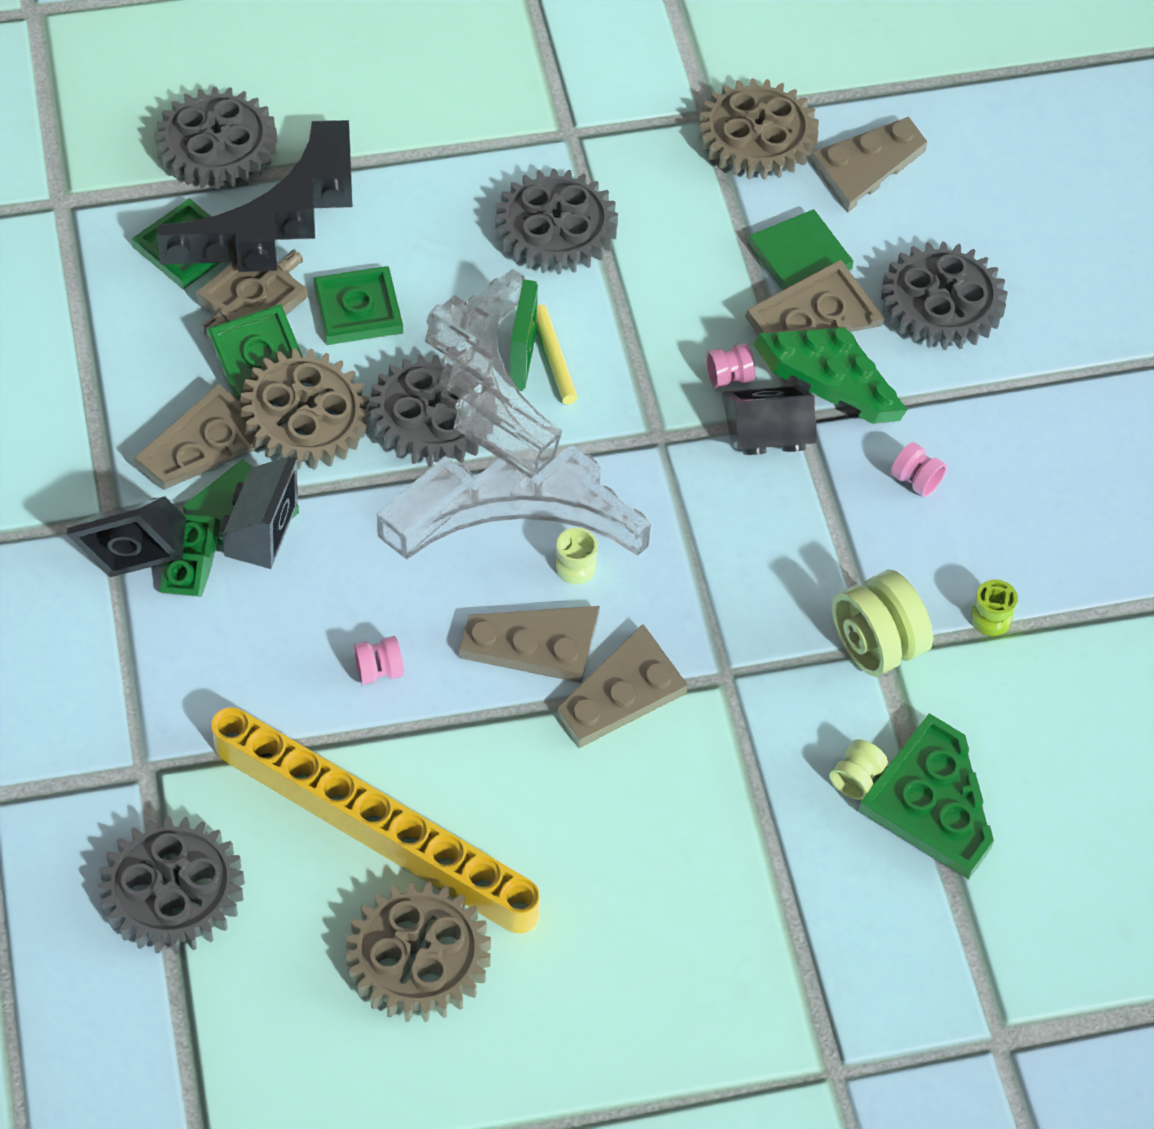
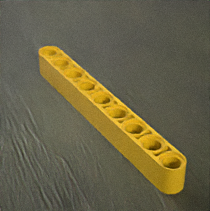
[211,707,540,933]

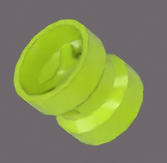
[971,579,1018,636]

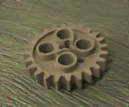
[698,78,819,180]
[239,348,370,470]
[345,882,491,1022]

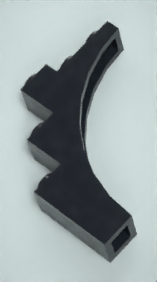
[157,120,353,272]

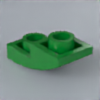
[160,514,221,597]

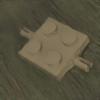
[196,249,307,339]

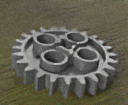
[155,87,278,189]
[495,168,618,274]
[881,241,1008,350]
[368,354,498,467]
[98,816,245,954]

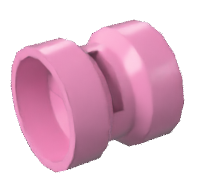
[706,343,755,389]
[891,442,947,497]
[353,636,404,685]

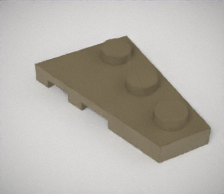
[811,117,927,212]
[745,260,885,336]
[134,384,266,490]
[459,606,600,683]
[557,624,688,748]

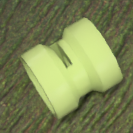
[556,527,597,584]
[829,739,888,800]

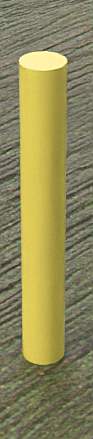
[537,305,578,404]

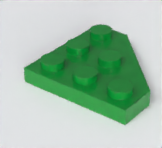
[753,327,907,424]
[858,713,994,880]

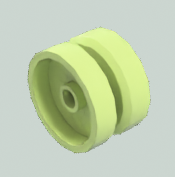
[832,569,933,677]

